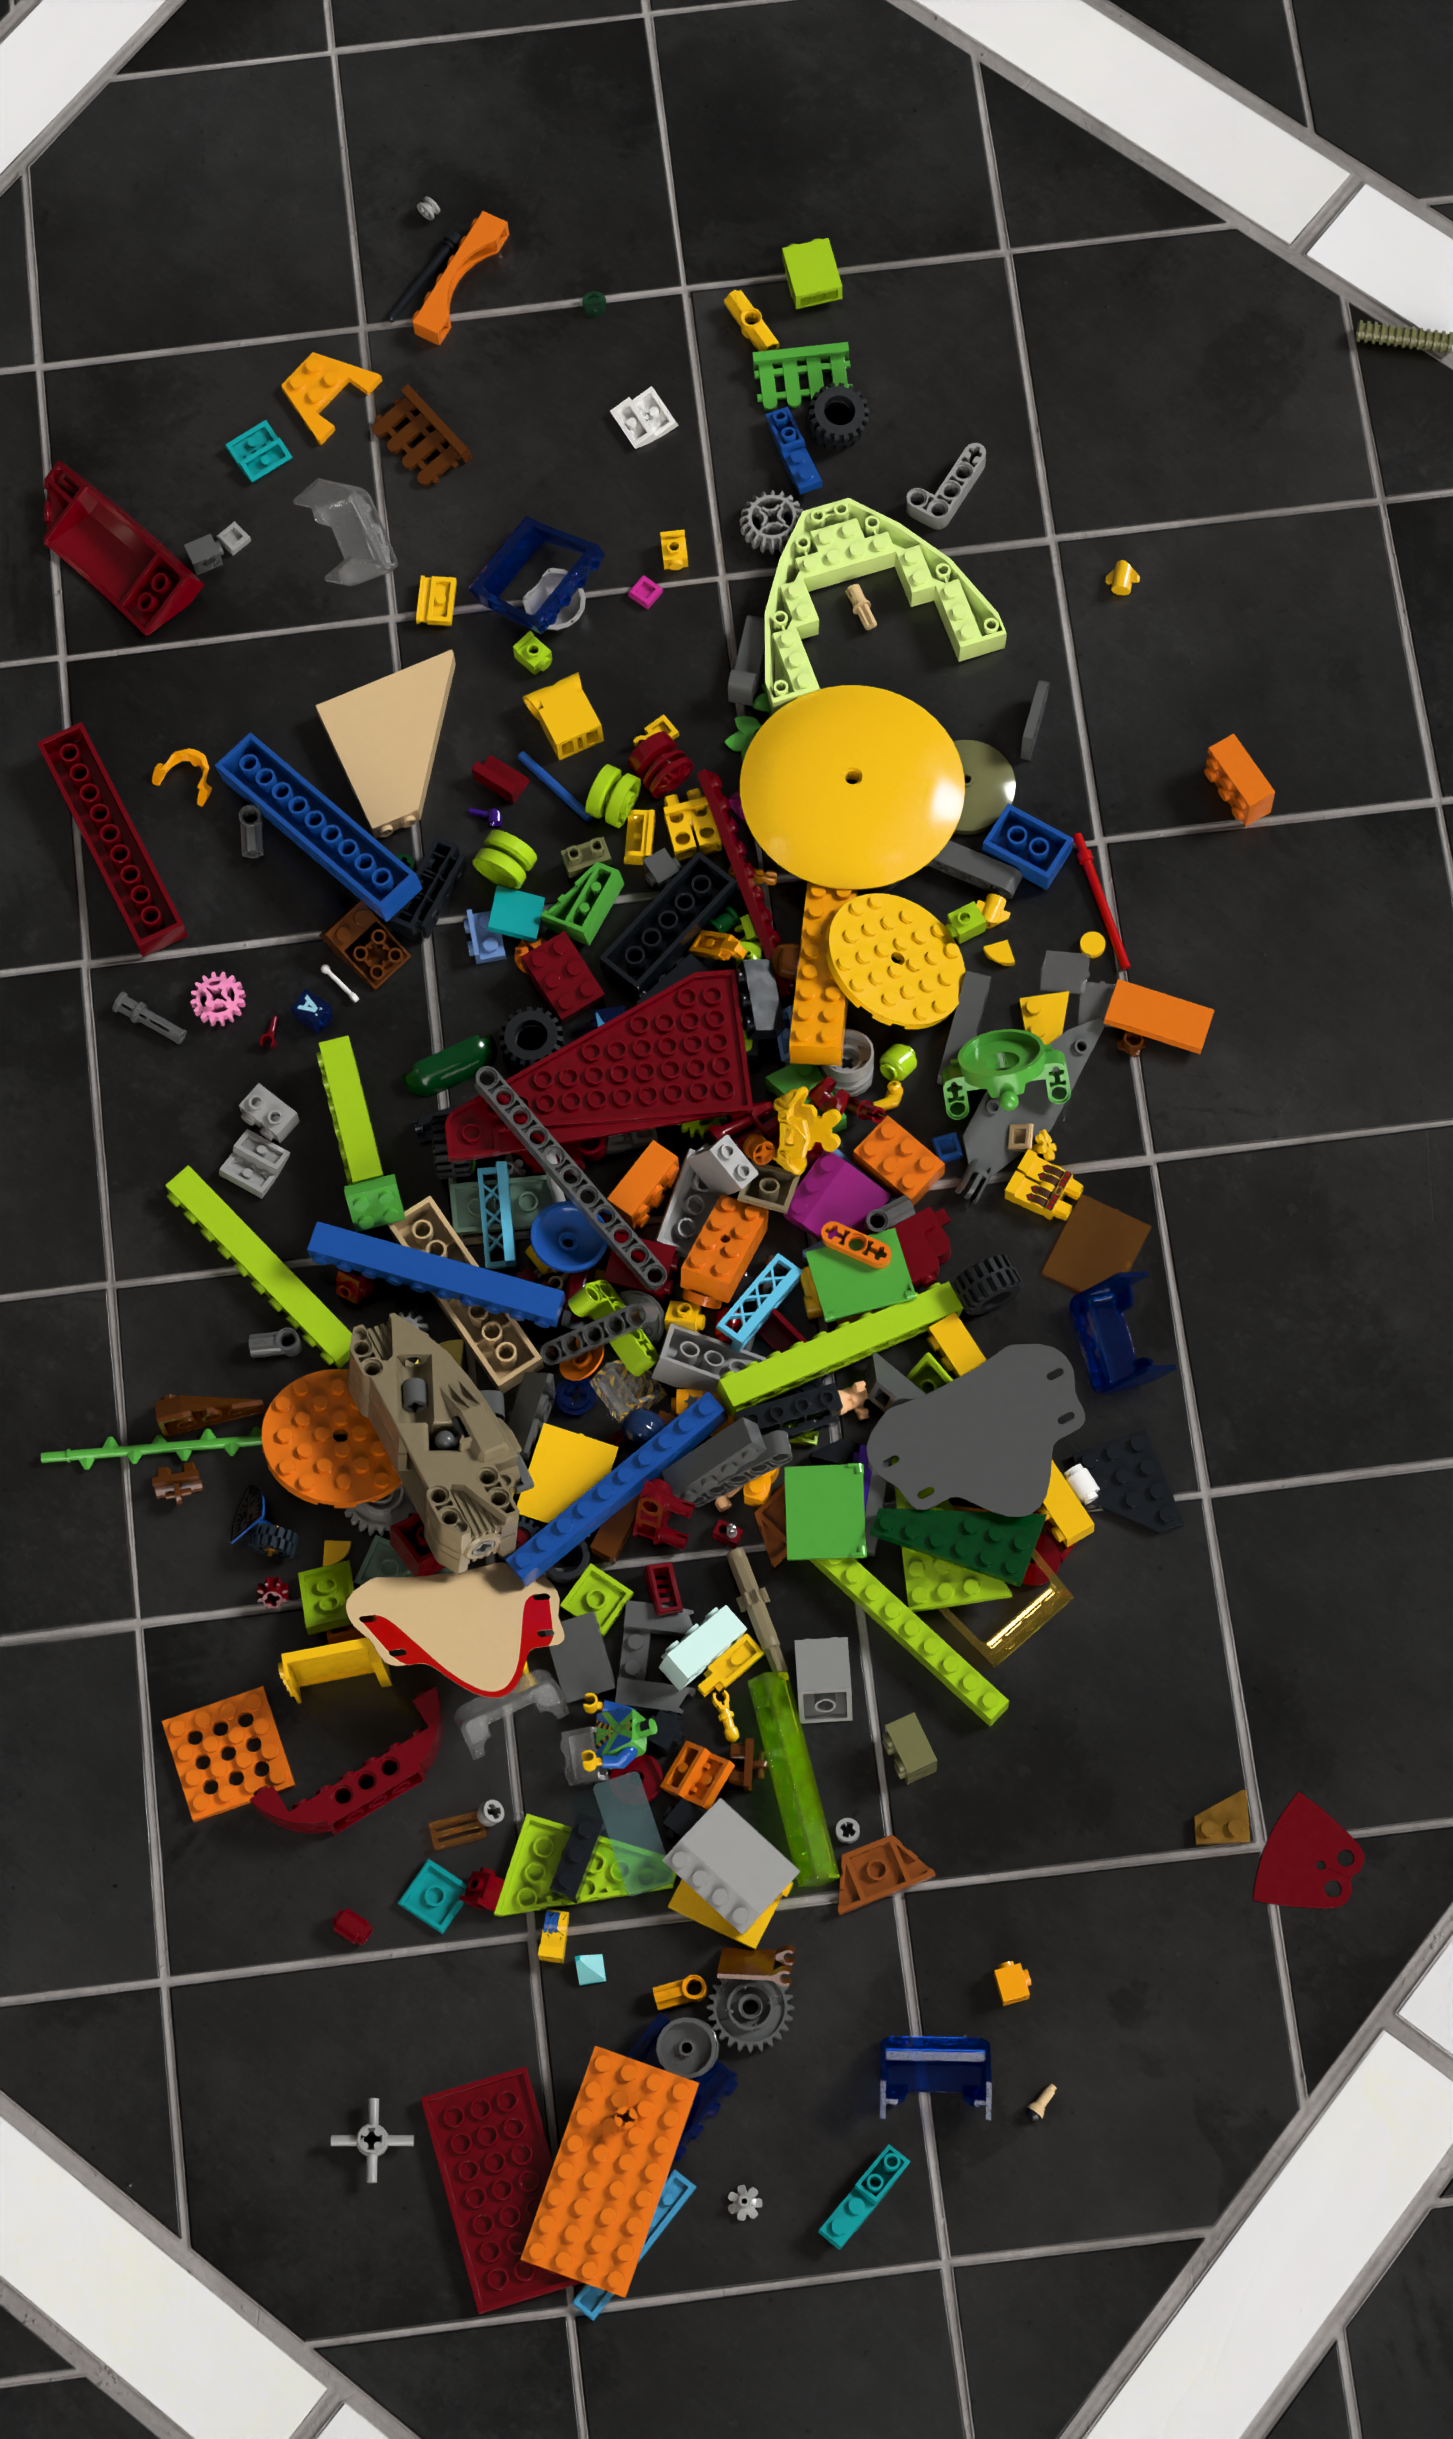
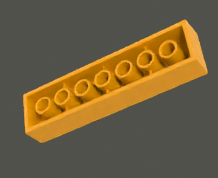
[789,883,858,1066]

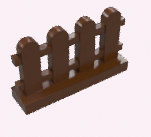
[372,384,473,486]

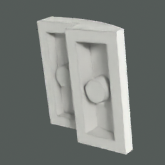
[610,386,679,449]

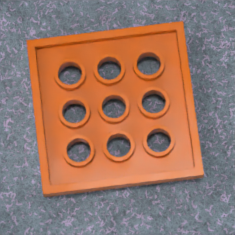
[162,1686,296,1822]

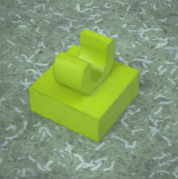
[734,914,760,942]

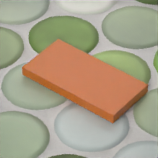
[1103,979,1214,1054]

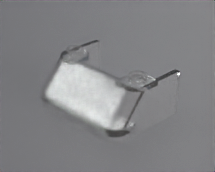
[293,478,398,586]

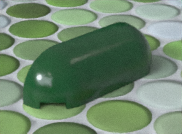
[401,1034,497,1097]

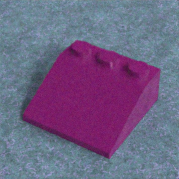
[783,1150,892,1242]

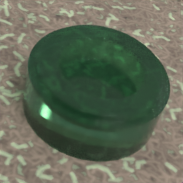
[582,291,607,316]

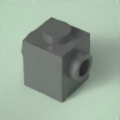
[643,848,682,893]

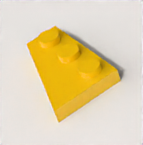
[1019,991,1069,1045]

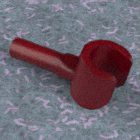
[260,1016,278,1049]

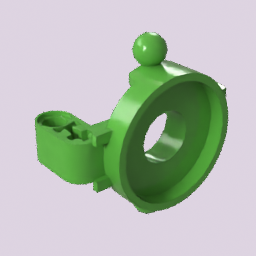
[941,1029,1071,1120]

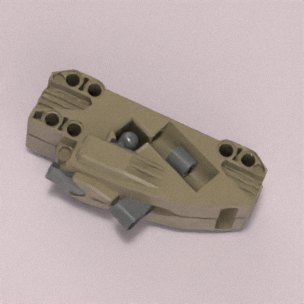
[348,1313,534,1574]

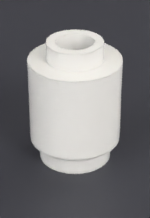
[1063,1464,1100,1505]

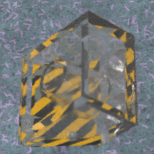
[589,1359,668,1423]

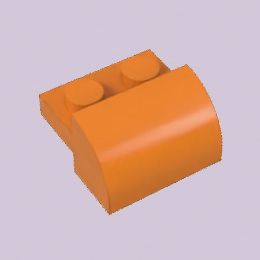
[660,1740,735,1811]

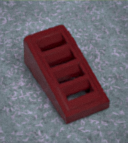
[643,1562,683,1616]

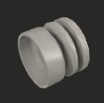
[821,1029,874,1097]

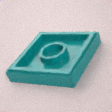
[398,1859,467,1935]

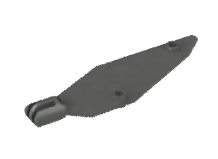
[955,1018,1105,1204]

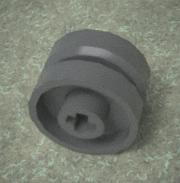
[656,2017,719,2079]

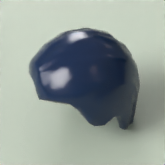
[621,1408,665,1447]

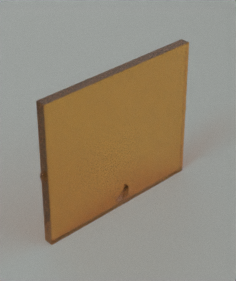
[1042,1194,1152,1307]

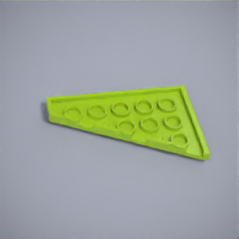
[891,1457,1012,1612]

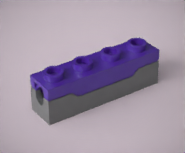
[853,1445,892,1557]

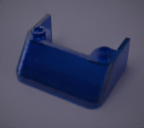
[1069,1271,1177,1394]
[880,2036,992,2120]

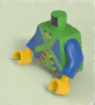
[581,1693,657,1772]

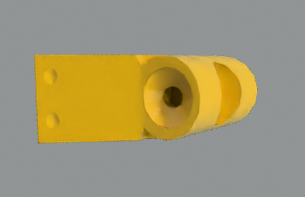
[523,672,604,761]

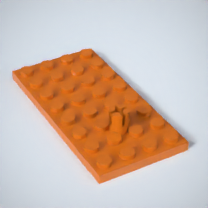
[520,2046,700,2298]

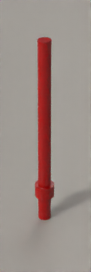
[1072,833,1131,971]

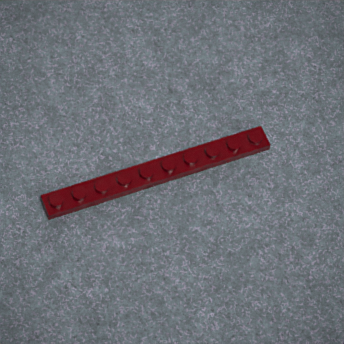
[697,769,796,1001]

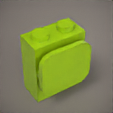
[782,238,842,309]

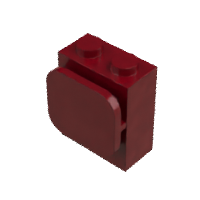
[603,1233,680,1302]

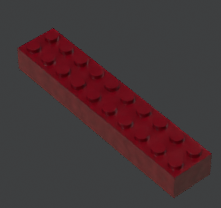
[37,722,188,957]

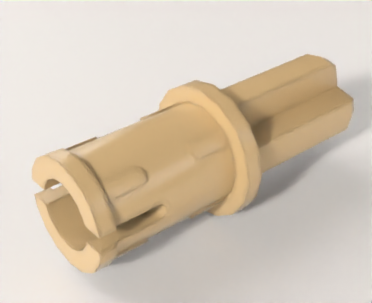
[845,584,877,630]

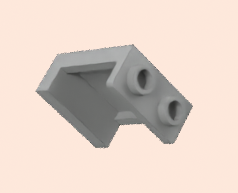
[686,1135,758,1199]

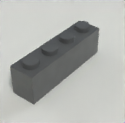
[662,1417,767,1502]

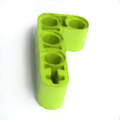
[568,1280,659,1377]

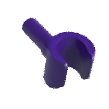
[469,808,502,827]

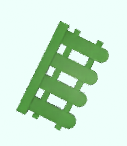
[752,342,853,411]

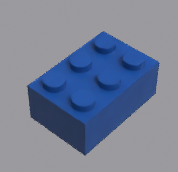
[982,803,1073,890]

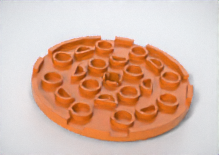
[261,1369,411,1508]

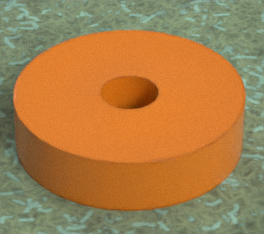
[681,1288,723,1309]

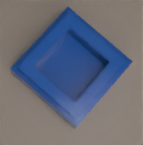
[931,1132,964,1163]

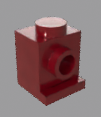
[459,1867,505,1911]

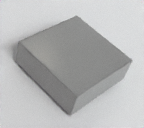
[216,521,251,556]

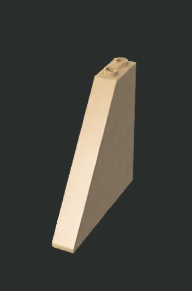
[315,649,456,839]

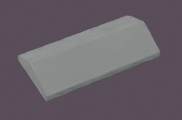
[655,1148,718,1258]

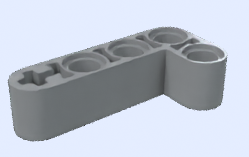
[906,443,986,530]

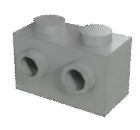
[239,1083,300,1144]

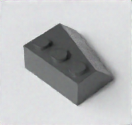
[506,1372,556,1467]

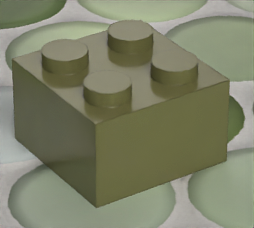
[882,1712,937,1785]

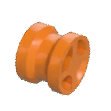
[743,1134,775,1165]

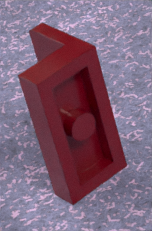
[471,755,530,804]
[757,1308,808,1353]

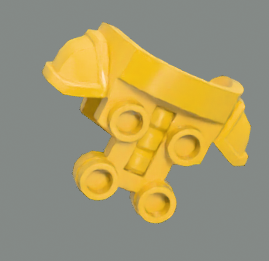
[773,1086,841,1175]

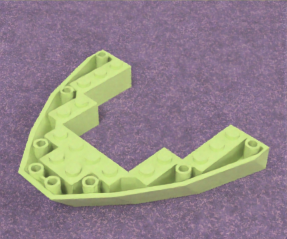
[765,498,1007,715]

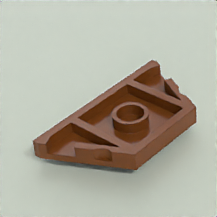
[754,1483,787,1568]
[838,1835,936,1916]

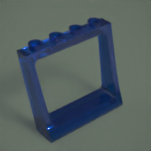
[468,516,606,634]

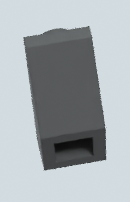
[864,1352,926,1412]

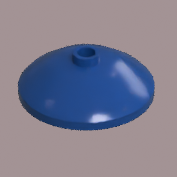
[530,1201,607,1273]

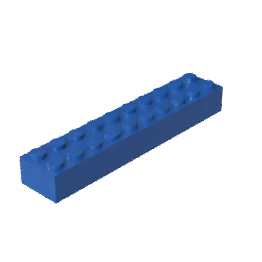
[215,732,423,922]

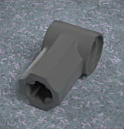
[239,805,264,858]
[864,1195,916,1234]
[249,1328,303,1358]

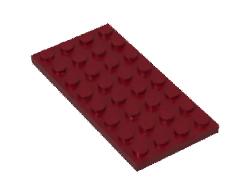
[421,2066,583,2315]

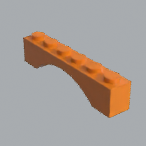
[412,211,509,346]

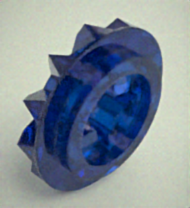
[555,1378,597,1416]

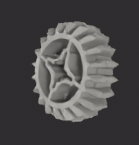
[740,490,803,555]

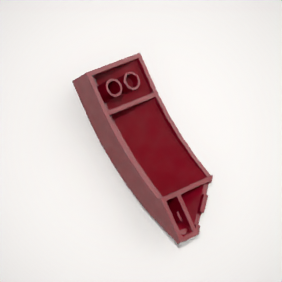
[44,460,205,636]

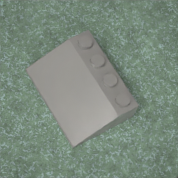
[662,1798,801,1935]

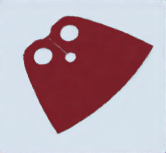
[1253,1792,1365,1908]

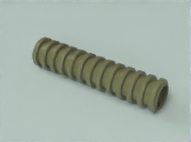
[1355,320,1453,354]

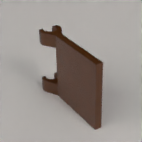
[717,1945,795,1987]

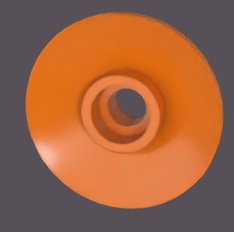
[559,1338,604,1381]

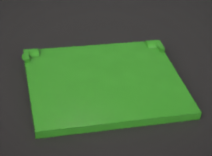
[805,1228,916,1323]
[784,1463,867,1561]

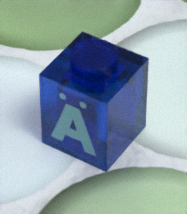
[291,989,333,1033]

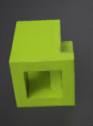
[513,631,553,676]

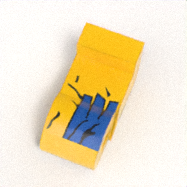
[538,1909,569,1964]

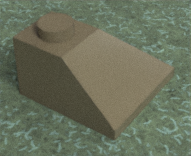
[737,1160,801,1214]

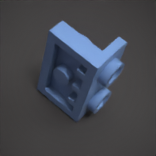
[463,909,506,964]

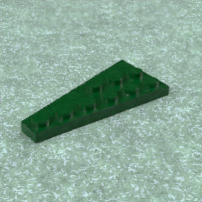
[870,1508,1047,1587]

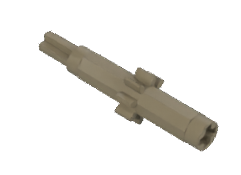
[726,1548,788,1676]

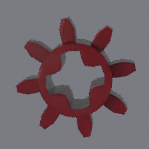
[257,1576,289,1609]

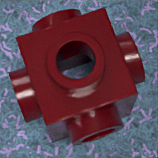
[336,1269,374,1304]

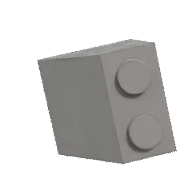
[794,1637,853,1724]

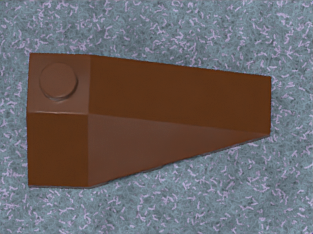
[155,1395,266,1438]

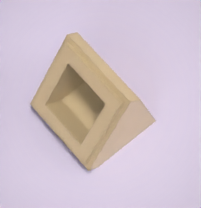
[1008,1123,1034,1152]

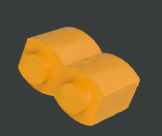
[743,1467,780,1508]

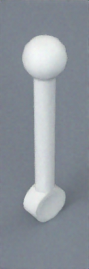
[321,964,359,1003]

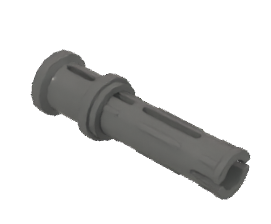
[112,991,187,1044]

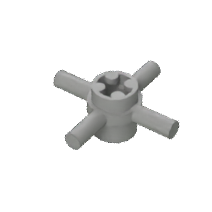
[331,2098,414,2183]

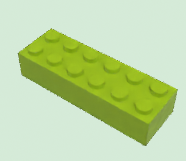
[316,1036,384,1185]

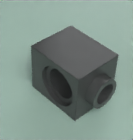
[184,534,224,576]

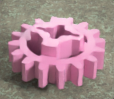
[190,972,246,1026]

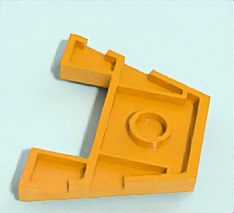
[281,352,382,445]

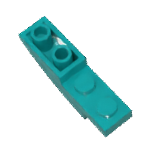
[818,2144,910,2250]

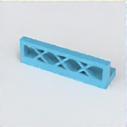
[477,1161,517,1269]
[716,1253,803,1354]

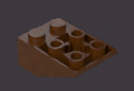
[319,900,411,990]

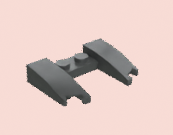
[615,1600,696,1715]

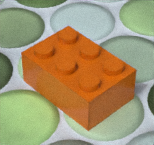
[1204,734,1275,827]
[853,1115,945,1206]
[607,1140,680,1232]

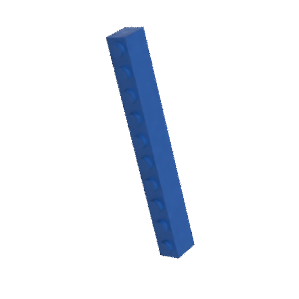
[307,1221,566,1328]
[506,1391,728,1587]

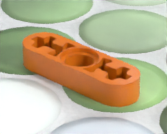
[821,1221,891,1269]

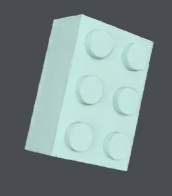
[659,1605,747,1692]

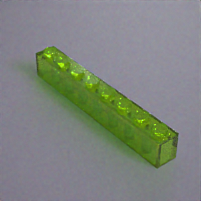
[747,1672,840,1887]

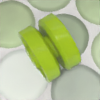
[585,764,641,828]
[472,830,537,890]

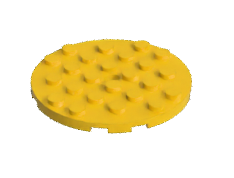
[825,893,966,1029]

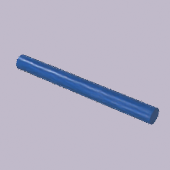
[518,751,593,822]

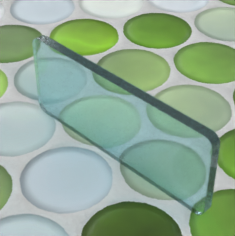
[593,1772,674,1897]

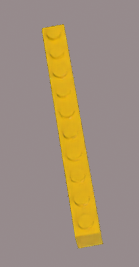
[927,1312,1094,1547]

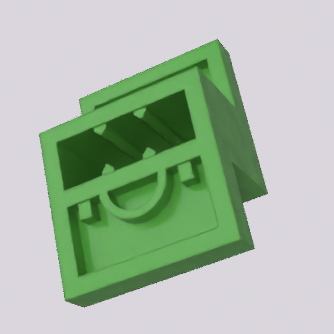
[344,1174,406,1232]

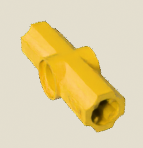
[724,290,780,352]

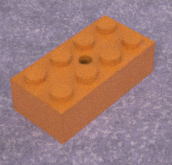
[681,1194,769,1303]

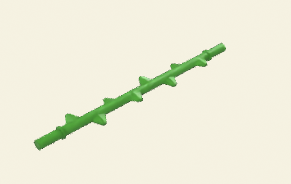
[41,1427,262,1470]

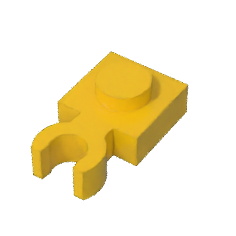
[633,714,679,747]

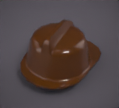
[772,938,802,982]

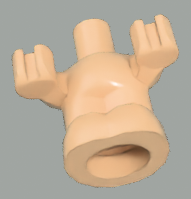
[837,1381,870,1420]

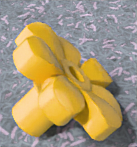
[1031,1129,1057,1161]

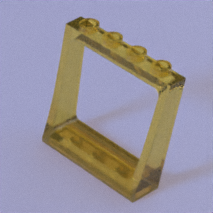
[937,1549,1074,1668]

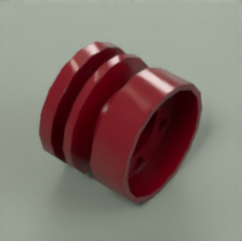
[627,731,694,798]

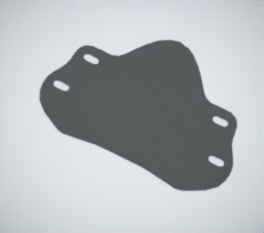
[867,1344,1086,1517]

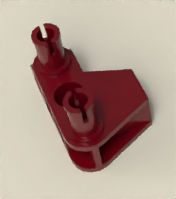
[633,1479,695,1551]

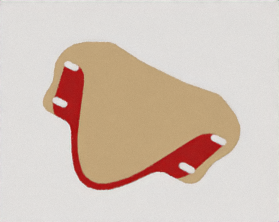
[346,1563,565,1698]

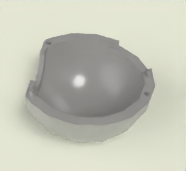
[523,568,586,631]

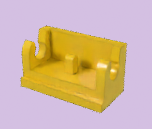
[624,810,656,865]

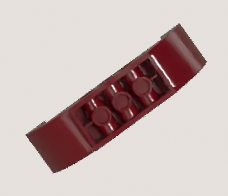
[250,1687,444,1836]

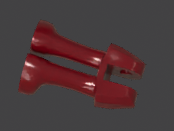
[808,1076,850,1153]
[705,1101,780,1151]

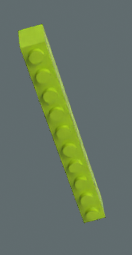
[165,1165,352,1369]
[716,1282,963,1416]
[810,1558,1009,1726]

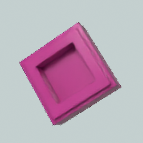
[628,575,663,610]

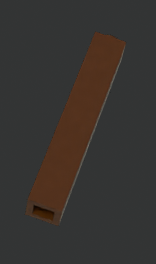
[590,1410,678,1564]

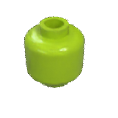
[879,1043,917,1081]

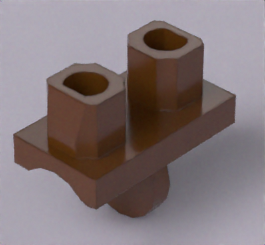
[152,1462,204,1505]
[729,1738,773,1792]

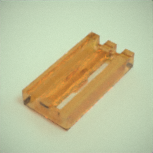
[428,1811,487,1851]

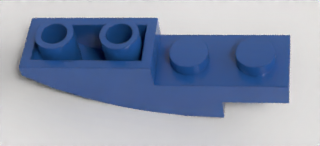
[765,407,823,495]

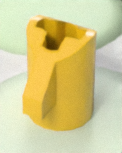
[1105,560,1140,595]
[976,894,1010,929]

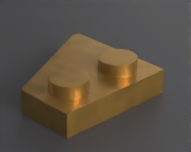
[1194,1790,1250,1845]

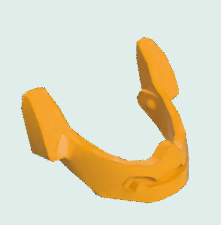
[152,748,212,806]

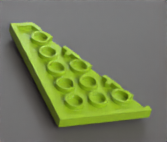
[494,1814,677,1917]

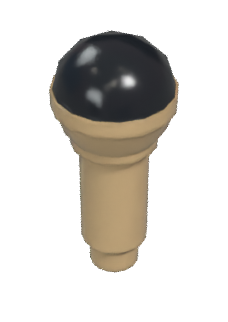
[1025,2083,1057,2122]

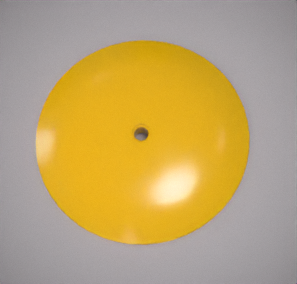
[740,685,965,890]

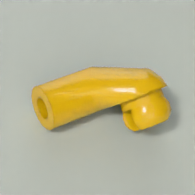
[872,1080,903,1111]

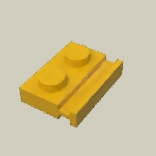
[416,576,457,626]

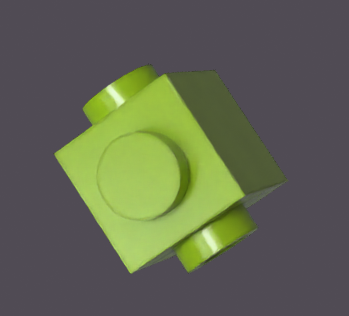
[945,901,986,944]

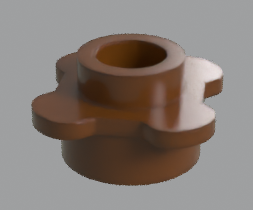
[1117,1031,1147,1057]

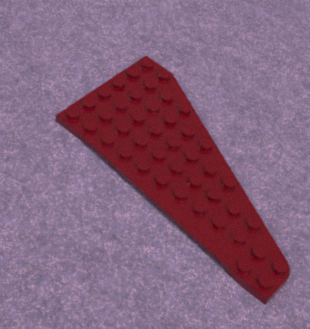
[445,969,753,1162]

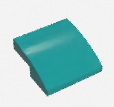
[225,420,293,483]
[487,885,545,943]

